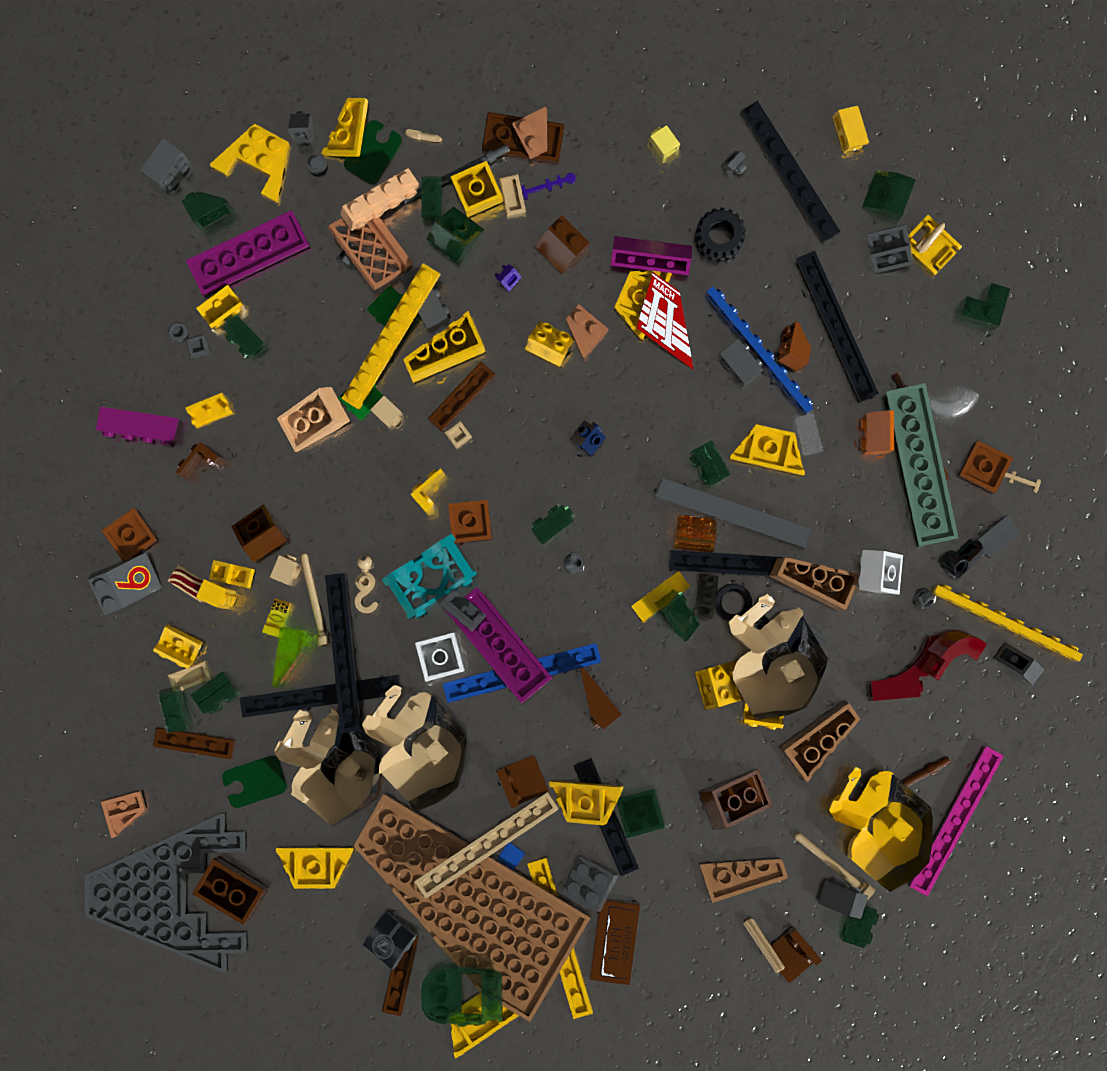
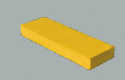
[631,571,690,622]

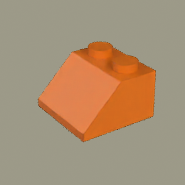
[860,410,894,454]

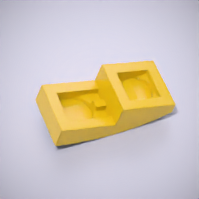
[209,560,255,589]

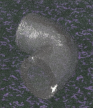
[930,387,980,419]

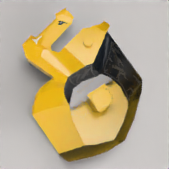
[829,767,933,892]

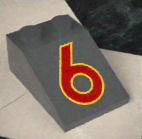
[88,552,162,615]

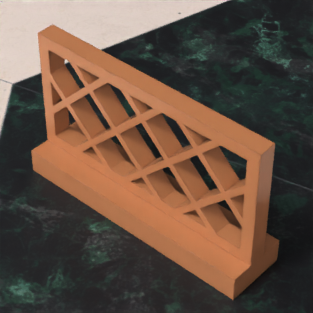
[328,217,414,290]

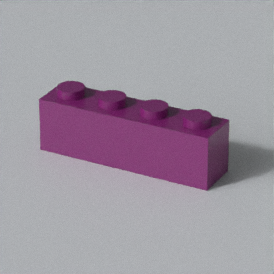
[611,236,692,275]
[96,407,182,446]

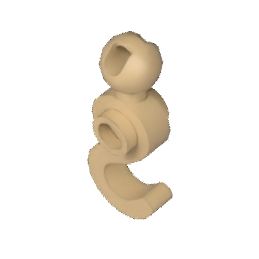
[355,554,379,614]

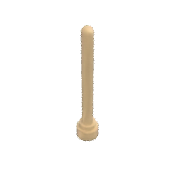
[300,553,332,647]
[794,832,876,900]

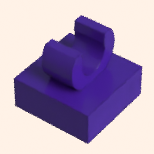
[495,264,522,292]

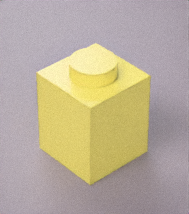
[650,125,680,160]

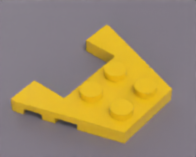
[210,124,289,203]

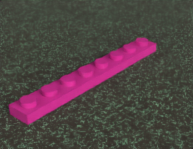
[909,746,1004,897]

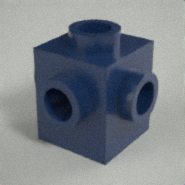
[570,420,606,456]

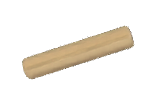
[744,918,785,973]

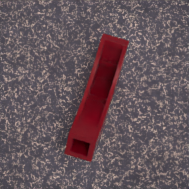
[868,635,939,701]

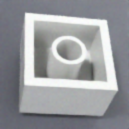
[858,550,903,595]
[415,633,465,682]

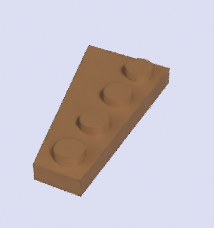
[699,858,788,903]

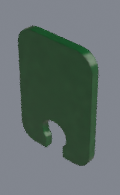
[344,120,402,184]
[222,755,287,808]

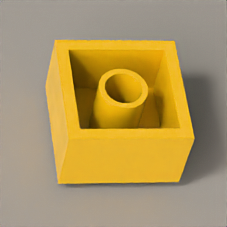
[450,161,503,217]

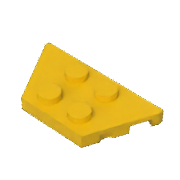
[614,270,672,340]
[729,424,805,476]
[549,780,623,825]
[276,847,354,889]
[449,992,519,1058]

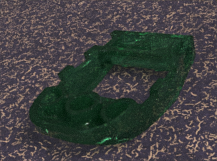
[421,966,503,1027]

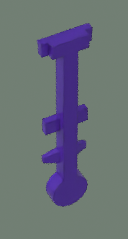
[521,173,576,199]

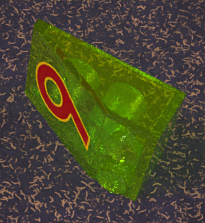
[272,627,312,688]

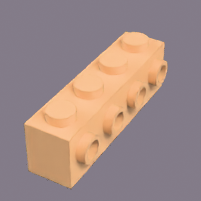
[340,168,419,231]

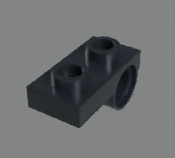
[942,539,986,580]

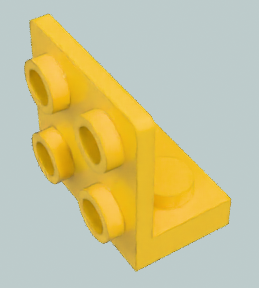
[410,468,445,516]
[695,660,744,710]

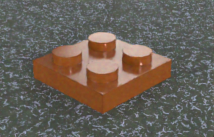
[959,440,1013,494]
[448,500,492,543]
[101,508,158,561]

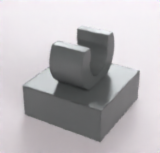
[721,151,747,174]
[336,243,362,267]

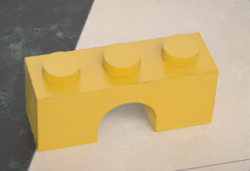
[196,579,237,609]

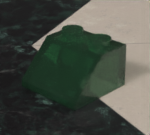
[862,171,916,221]
[182,191,234,230]
[426,206,485,262]
[654,589,700,642]

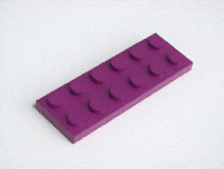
[186,210,309,297]
[446,587,553,704]

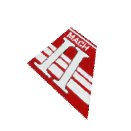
[637,272,694,370]

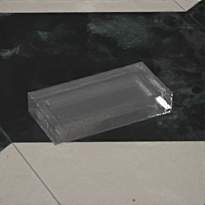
[794,413,823,457]

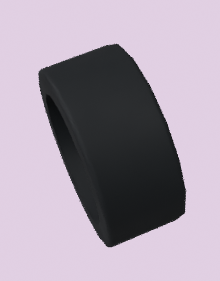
[714,584,752,621]

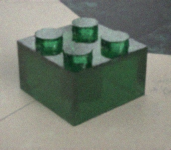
[617,788,667,838]

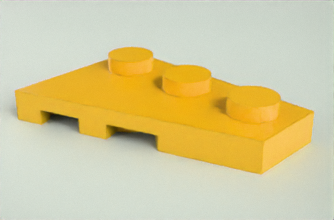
[321,98,368,157]

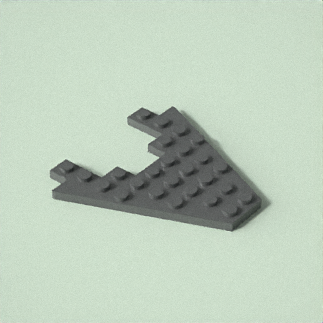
[84,813,247,973]

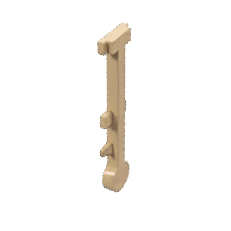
[1004,471,1041,493]

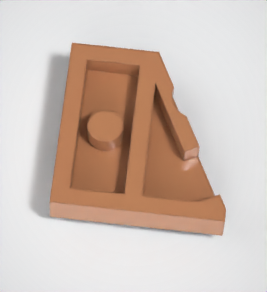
[512,106,547,159]
[566,304,609,359]
[101,790,146,838]

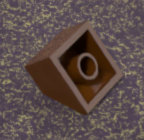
[534,215,590,274]
[231,504,287,562]

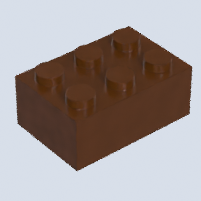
[192,857,268,925]

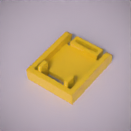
[909,215,962,276]

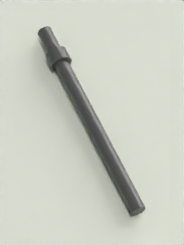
[403,144,510,204]

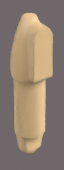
[405,129,442,142]
[916,223,945,253]

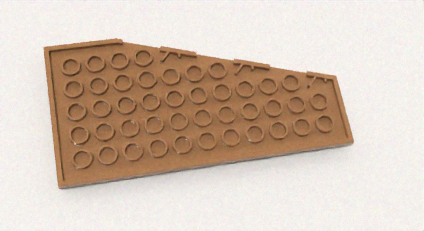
[354,793,591,1022]

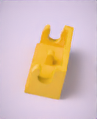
[832,106,869,153]
[185,393,233,428]

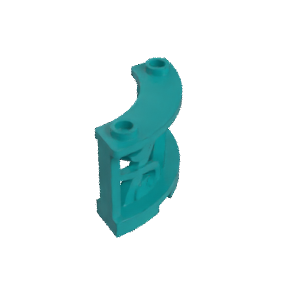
[382,534,477,619]

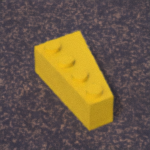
[403,311,485,383]

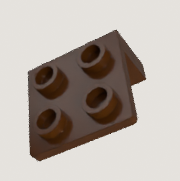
[175,442,226,479]
[497,755,549,809]
[771,926,822,983]

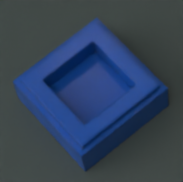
[498,842,525,870]

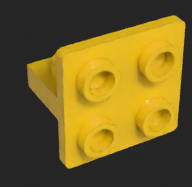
[525,321,574,367]

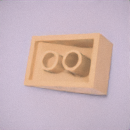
[277,387,350,452]

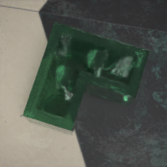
[957,283,1010,330]

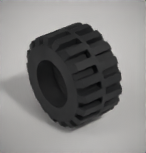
[695,207,746,261]

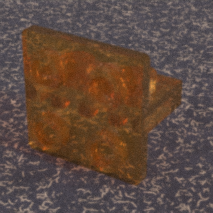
[674,515,717,552]

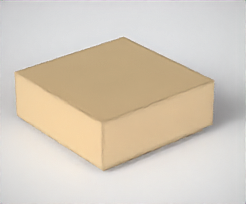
[444,421,472,449]

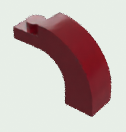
[921,630,987,681]

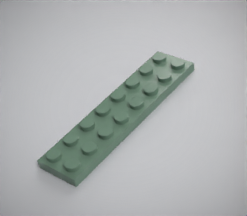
[886,383,958,547]

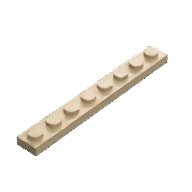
[414,792,558,899]

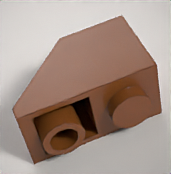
[777,321,811,371]

